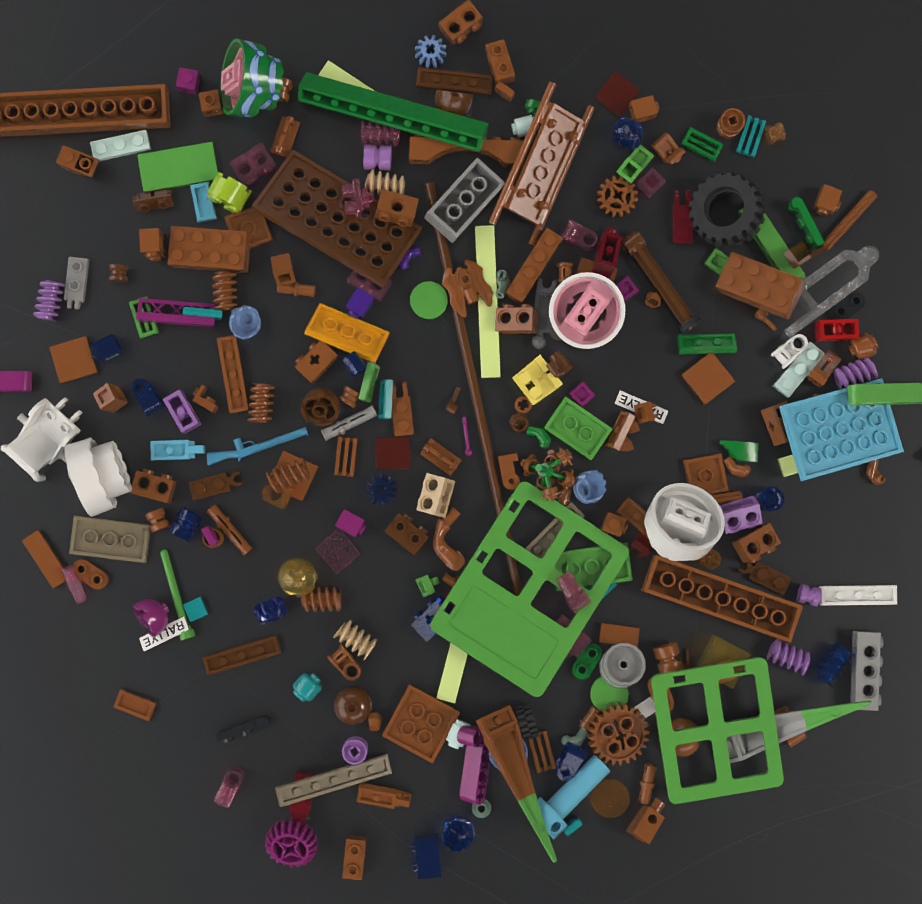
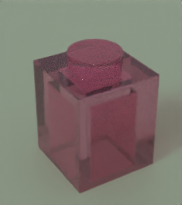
[636,168,666,199]

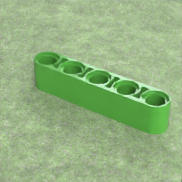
[738,208,806,280]
[847,383,922,406]

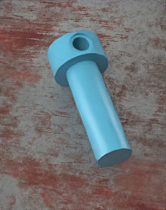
[538,755,610,839]

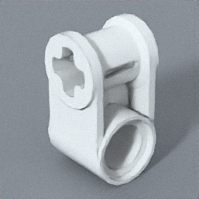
[771,334,808,369]

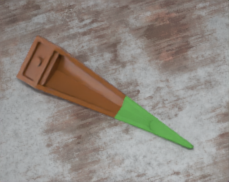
[476,705,557,862]

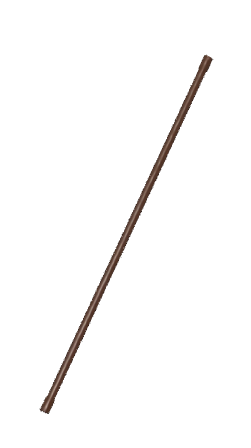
[424,182,523,596]

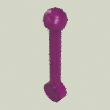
[462,416,472,456]

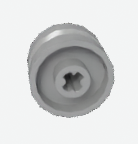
[599,643,646,688]

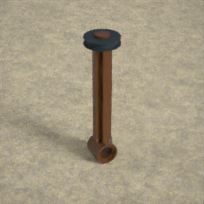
[621,230,704,335]

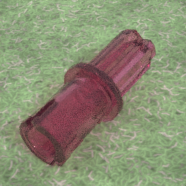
[61,565,87,603]

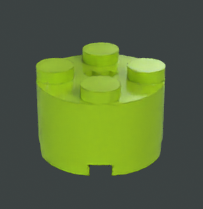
[207,172,252,213]

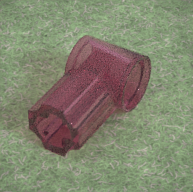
[556,571,591,613]
[214,767,244,808]

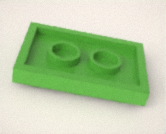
[544,396,612,461]

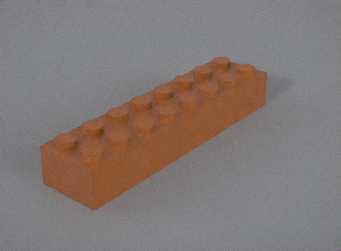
[641,554,803,643]

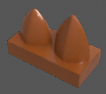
[605,411,639,451]

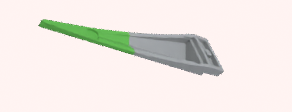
[727,700,871,763]

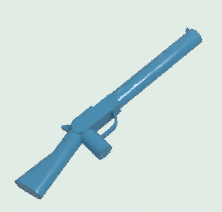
[207,427,309,466]

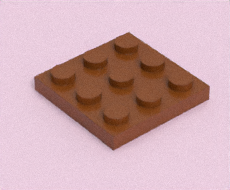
[382,684,460,764]

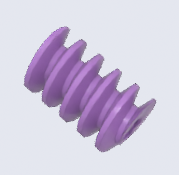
[33,280,65,322]
[833,357,878,390]
[767,639,811,675]

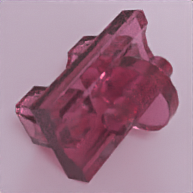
[342,178,374,219]

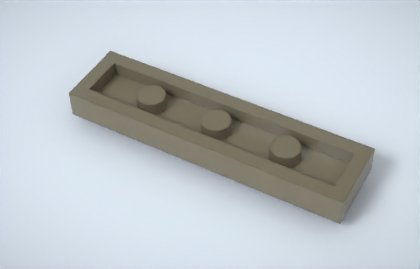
[525,502,585,570]

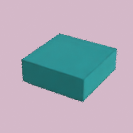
[183,597,209,622]
[563,816,583,837]

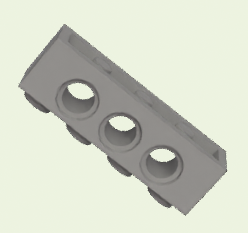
[850,631,883,711]

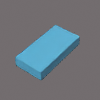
[190,181,217,223]

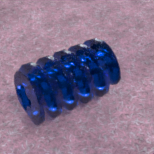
[814,644,855,688]

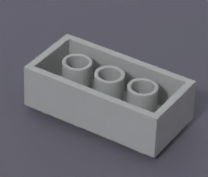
[424,158,505,244]

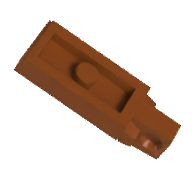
[356,783,412,809]

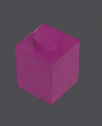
[176,67,202,96]
[335,509,366,537]

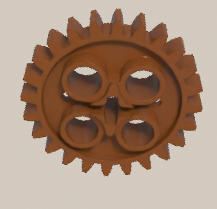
[587,702,650,766]

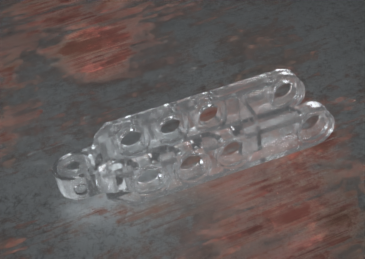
[771,245,879,338]

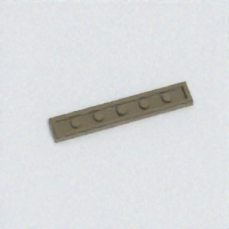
[275,754,392,807]

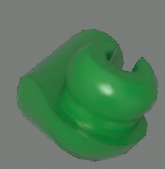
[526,426,551,449]

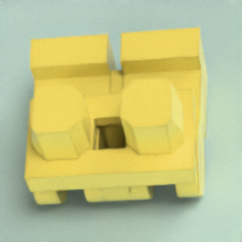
[512,355,563,405]

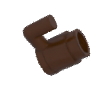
[546,350,575,378]

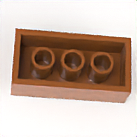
[167,226,251,273]
[716,252,805,320]

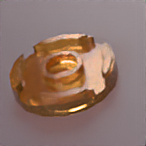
[591,779,630,818]

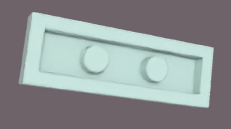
[90,130,151,161]
[773,342,825,398]

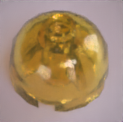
[278,557,318,597]

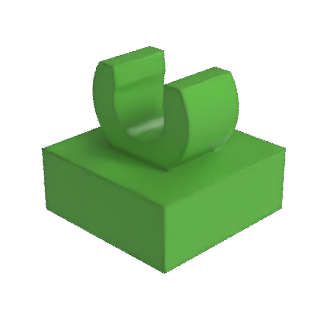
[415,575,440,597]

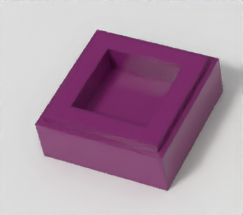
[615,276,639,302]
[569,381,595,407]
[201,526,220,547]

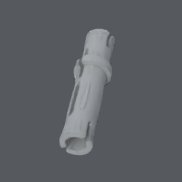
[321,405,377,441]

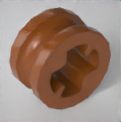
[514,396,532,414]

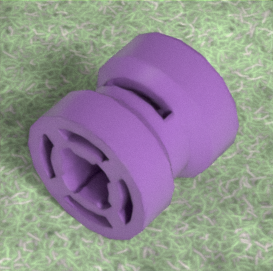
[797,584,822,607]

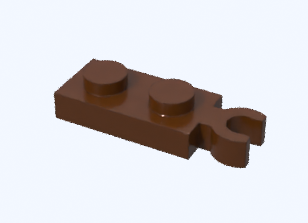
[188,472,243,501]
[737,561,792,596]

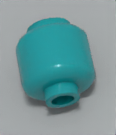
[293,673,321,702]

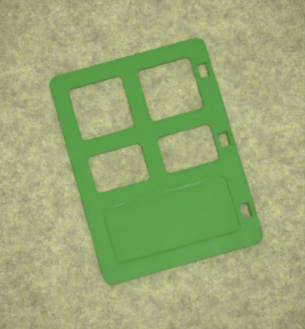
[430,482,629,697]

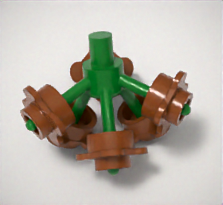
[520,447,575,501]

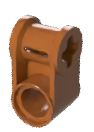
[327,644,362,680]

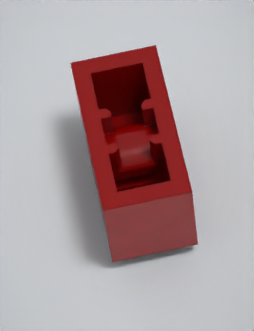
[815,319,859,342]

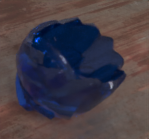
[612,118,643,150]
[442,816,475,852]

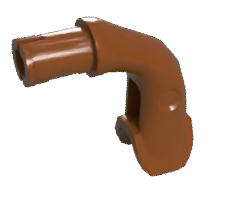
[432,507,465,571]

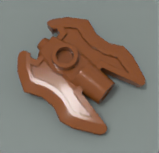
[442,260,492,317]

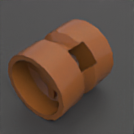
[716,108,745,139]
[653,642,685,673]

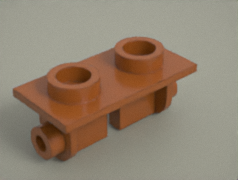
[270,116,300,158]
[420,439,462,476]

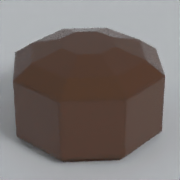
[509,413,529,433]

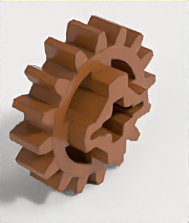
[597,176,638,218]

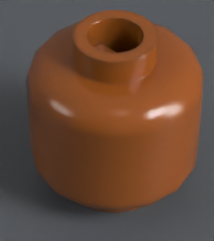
[848,332,879,360]

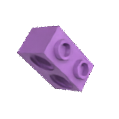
[719,496,763,534]

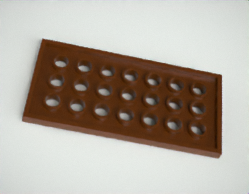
[252,150,423,288]

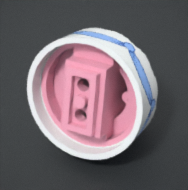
[549,272,625,349]

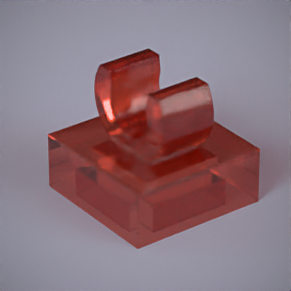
[629,532,653,559]

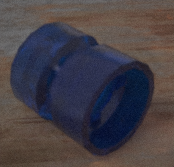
[755,486,785,512]
[167,506,203,542]

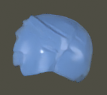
[229,305,261,339]
[573,470,606,504]

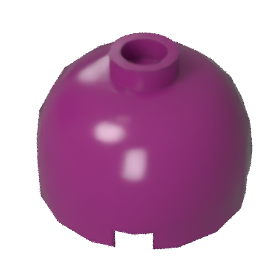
[132,598,169,638]

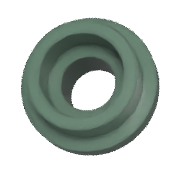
[472,799,491,818]

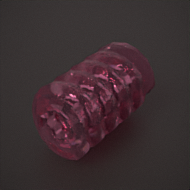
[361,121,400,147]

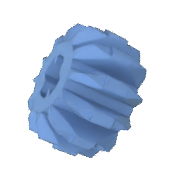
[415,35,447,68]

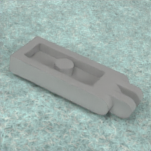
[64,257,89,310]

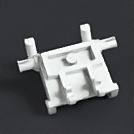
[1,397,83,482]

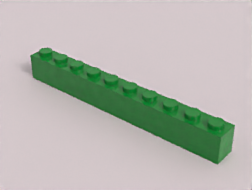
[298,72,489,152]

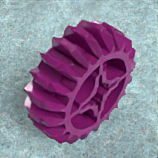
[265,819,318,868]

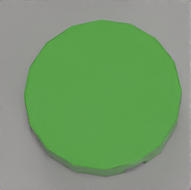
[410,281,448,320]
[590,676,629,711]

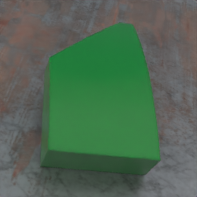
[720,440,759,462]

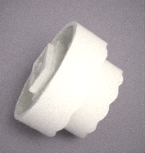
[65,437,132,517]
[644,483,725,561]

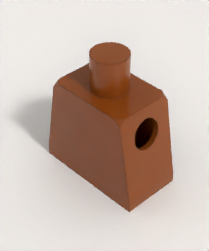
[625,798,665,844]

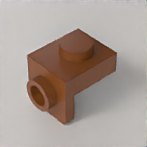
[651,133,685,164]

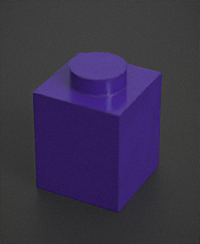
[346,287,375,319]

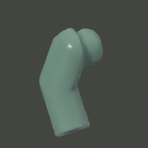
[495,270,510,299]
[561,727,590,749]

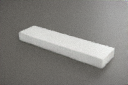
[819,585,897,606]

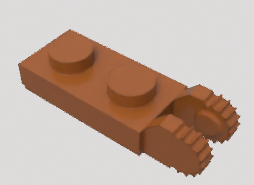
[392,382,414,437]

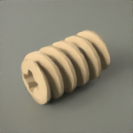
[364,169,405,196]
[333,620,377,660]

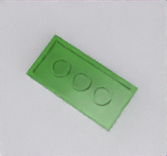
[137,142,218,192]
[555,542,633,591]

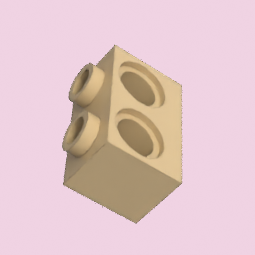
[417,473,455,518]

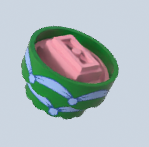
[220,38,284,118]

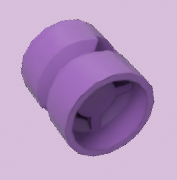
[363,144,392,171]
[342,736,368,765]

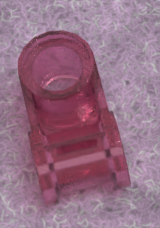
[561,220,598,251]

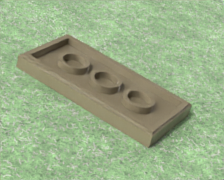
[69,516,151,563]

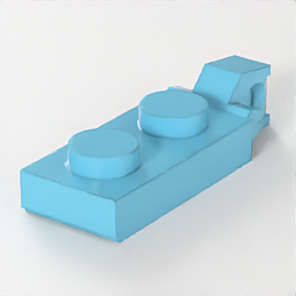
[150,440,205,461]

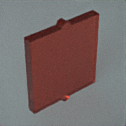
[595,72,640,116]
[374,437,412,470]

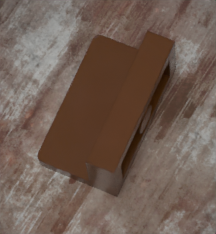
[784,241,825,269]

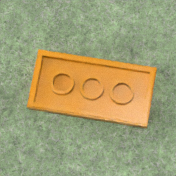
[304,303,390,363]

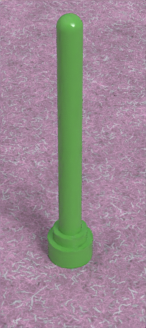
[160,549,195,641]

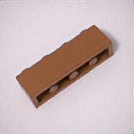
[505,228,563,305]

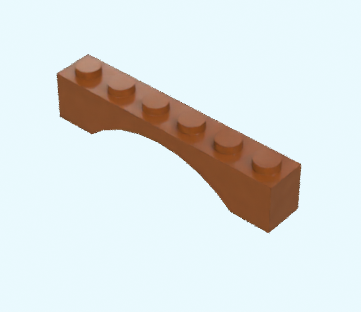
[409,134,524,168]

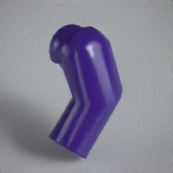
[399,246,421,270]

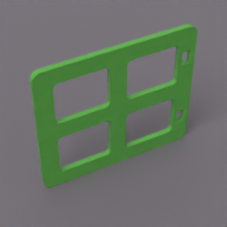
[651,657,784,804]

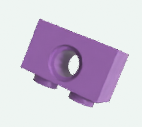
[163,389,202,434]

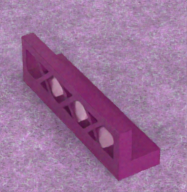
[136,298,216,328]

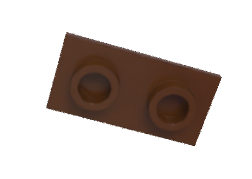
[132,188,175,213]

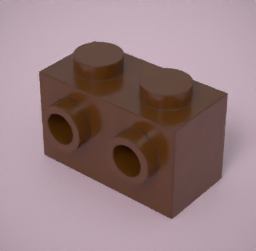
[385,513,429,555]

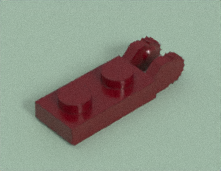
[672,190,693,244]

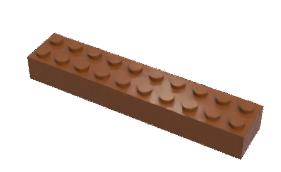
[0,84,171,137]

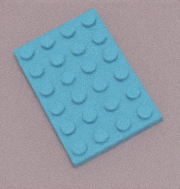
[779,378,904,481]

